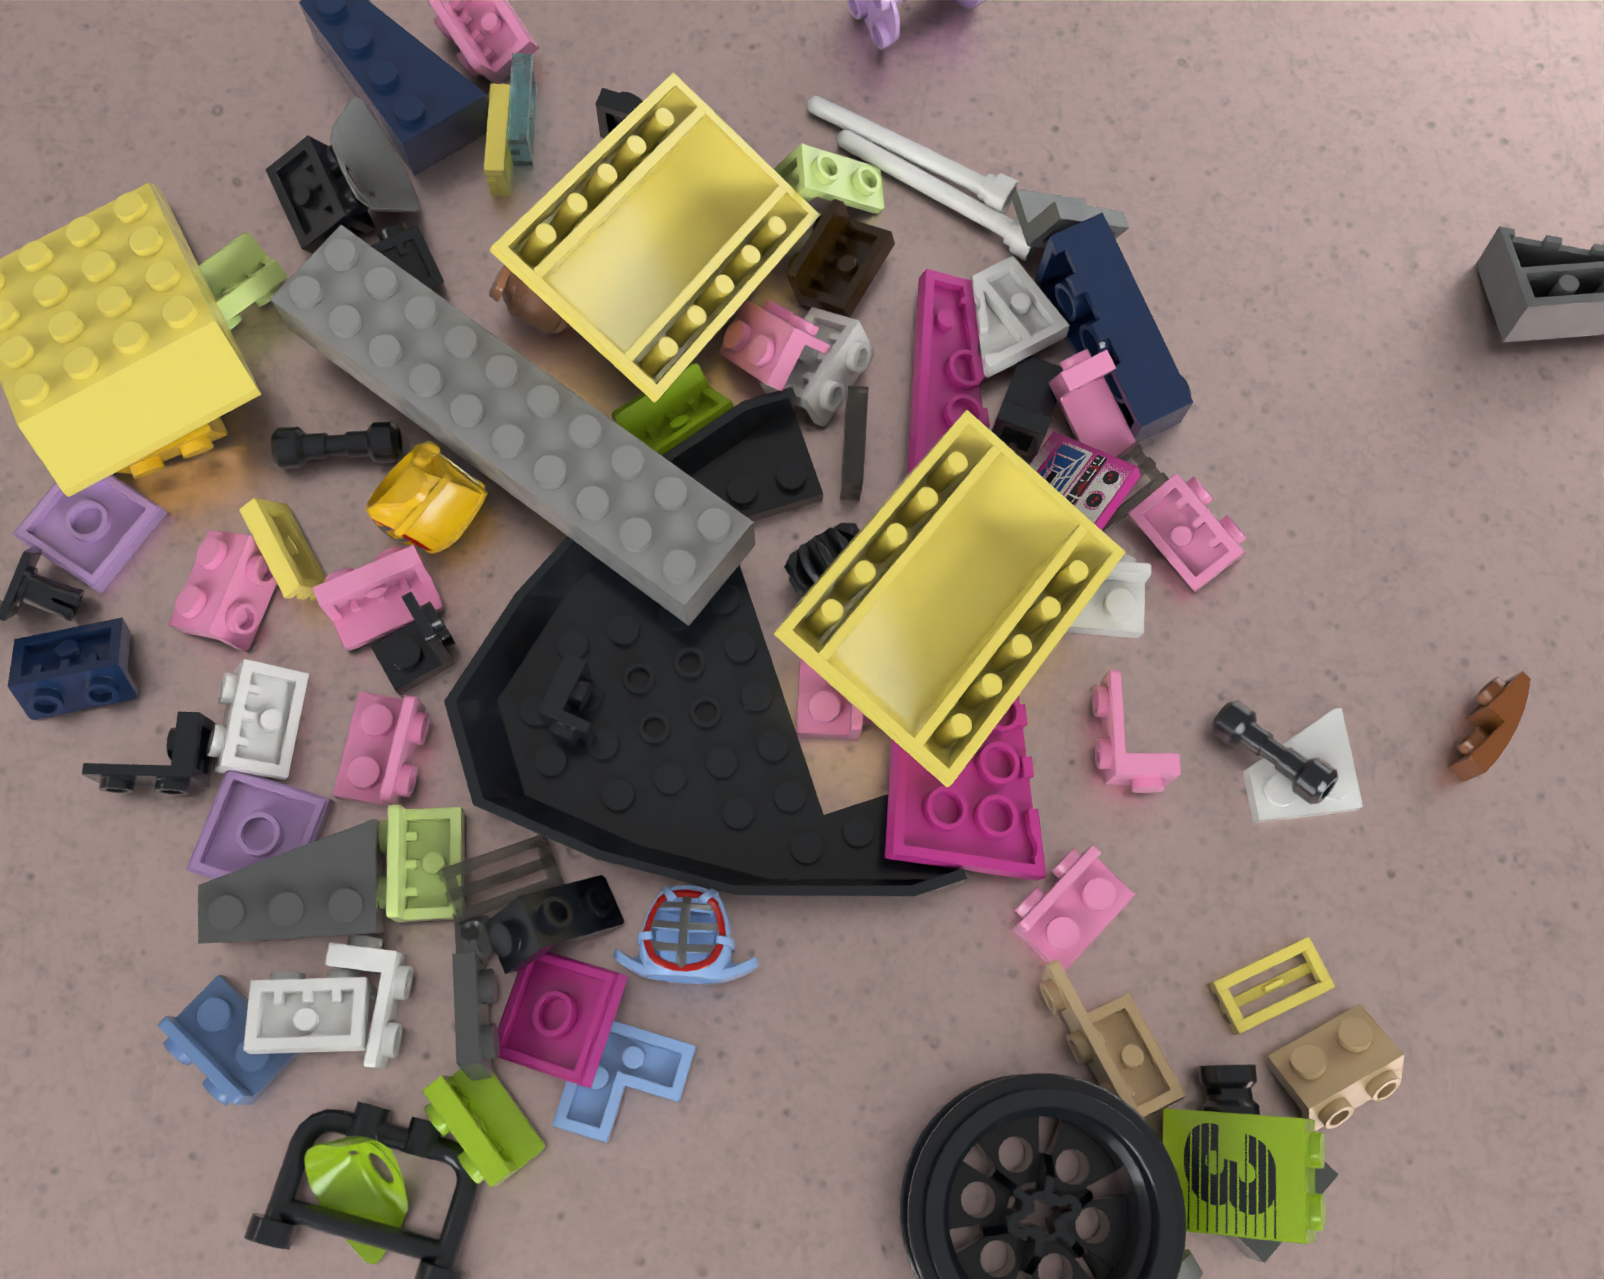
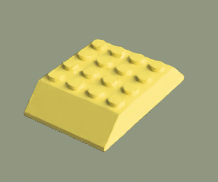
[489,72,820,403]
[0,183,262,497]
[773,410,1126,787]

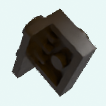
[787,199,895,318]

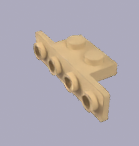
[1040,959,1186,1118]

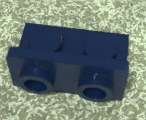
[7,617,138,720]

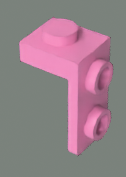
[1048,349,1138,459]
[1092,670,1181,793]

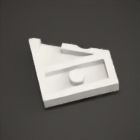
[972,256,1070,378]
[1243,708,1363,823]

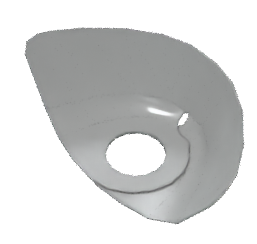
[330,97,419,212]

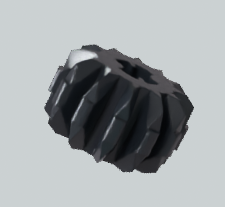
[784,523,860,597]

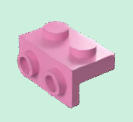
[428,0,539,84]
[719,299,831,391]
[168,530,277,651]
[312,544,444,651]

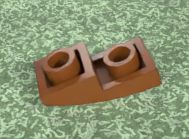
[1448,671,1531,782]

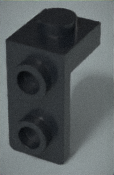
[484,875,624,974]

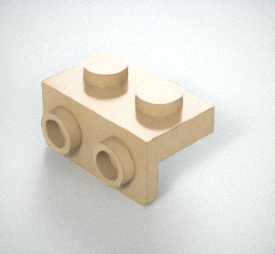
[1267,1004,1404,1131]

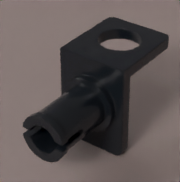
[0,547,84,622]

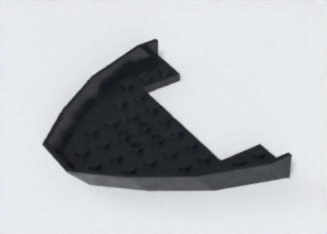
[444,387,967,897]

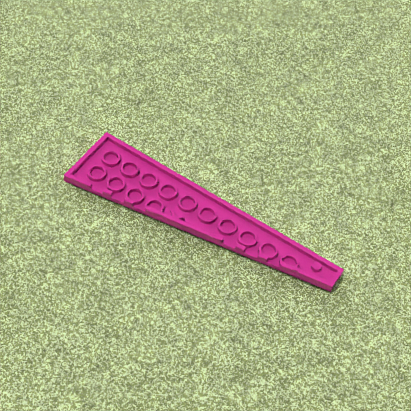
[885,269,1047,881]

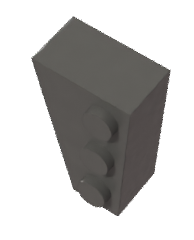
[1476,226,1604,343]
[198,819,384,944]

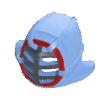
[613,885,759,985]

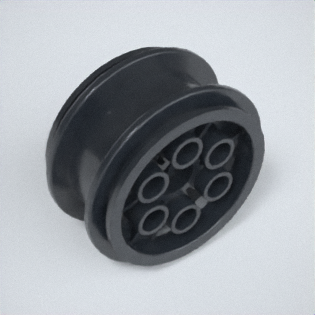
[899,1073,1186,1279]

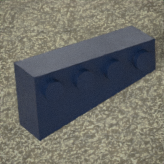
[299,0,489,176]
[1034,212,1193,443]

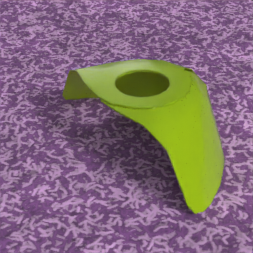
[304,1136,408,1265]

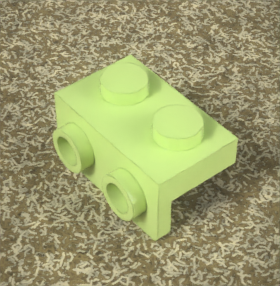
[199,232,289,330]
[378,805,465,923]

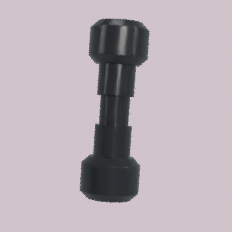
[271,421,403,469]
[1212,700,1338,804]

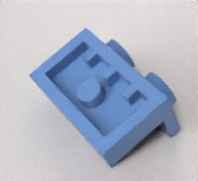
[157,975,302,1106]

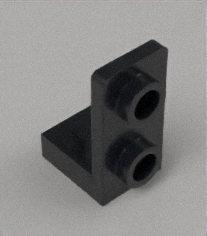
[992,356,1063,459]
[370,592,456,695]
[81,711,216,795]

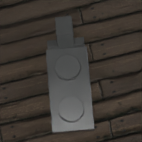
[452,915,500,1081]

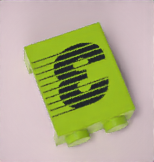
[1163,1108,1326,1244]

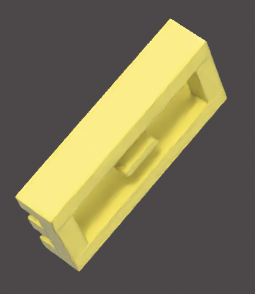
[484,84,517,197]
[239,498,326,601]
[1208,937,1336,1035]

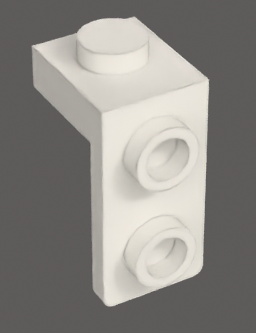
[325,935,413,1068]

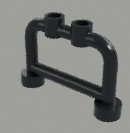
[244,1101,479,1279]

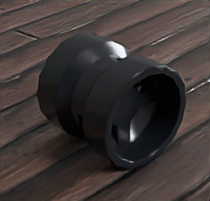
[1198,1064,1260,1115]

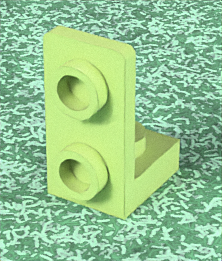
[773,143,884,214]

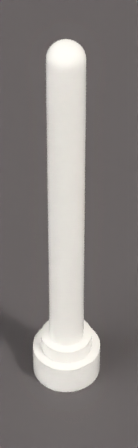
[806,95,1019,214]
[837,130,1037,262]

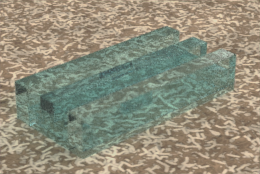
[507,53,538,167]

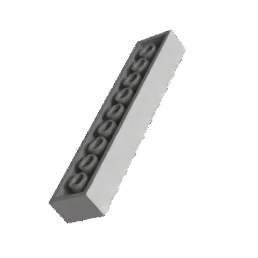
[270,225,755,626]

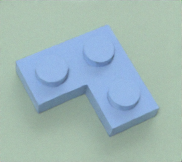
[552,1021,697,1143]

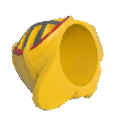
[365,441,488,554]

